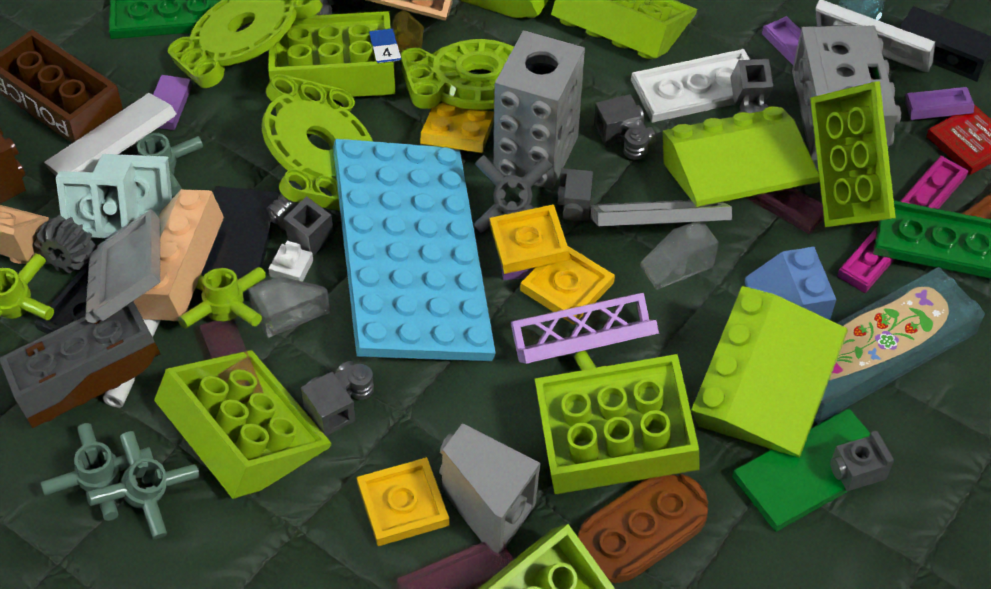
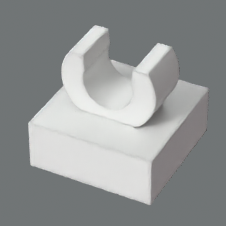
[269,241,313,286]

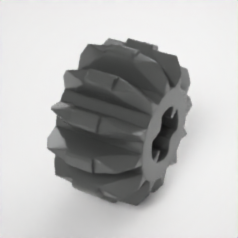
[34,215,95,273]

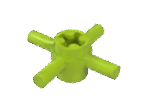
[0,253,54,320]
[178,267,266,329]

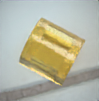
[393,10,424,53]

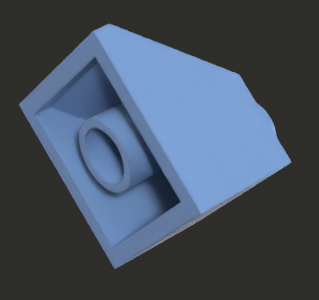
[744,247,836,320]

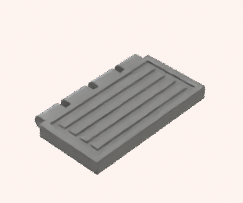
[590,200,732,226]
[85,209,160,323]

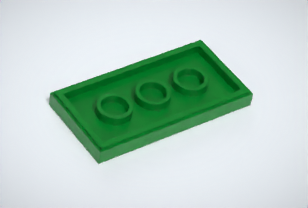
[109,0,221,39]
[873,200,991,278]
[732,408,892,532]

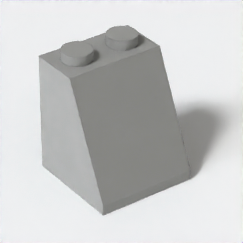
[439,423,540,558]

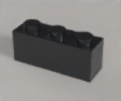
[899,6,991,82]

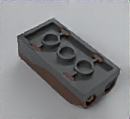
[0,301,161,428]

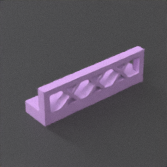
[511,293,659,364]

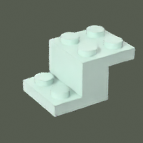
[56,154,172,238]

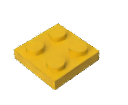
[420,102,494,153]
[489,204,570,274]
[520,246,615,325]
[357,457,450,546]

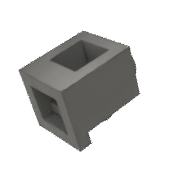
[557,168,593,221]
[830,431,894,491]

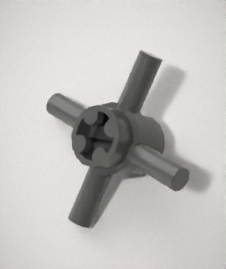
[473,155,553,233]

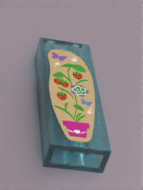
[814,267,985,424]

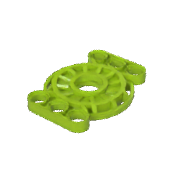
[168,0,323,88]
[401,39,514,110]
[262,74,373,211]

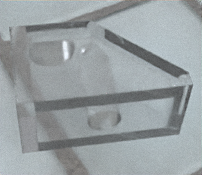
[640,221,719,290]
[248,276,330,338]

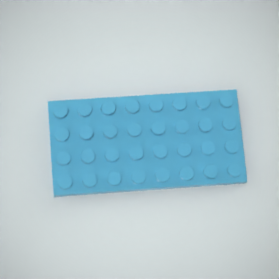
[333,139,496,361]

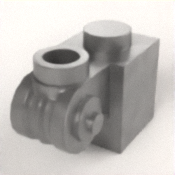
[730,59,773,113]
[594,94,656,160]
[266,194,334,256]
[301,361,374,436]

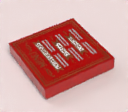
[926,105,991,175]

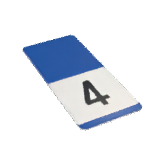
[369,29,401,63]

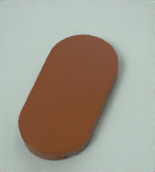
[578,474,708,583]

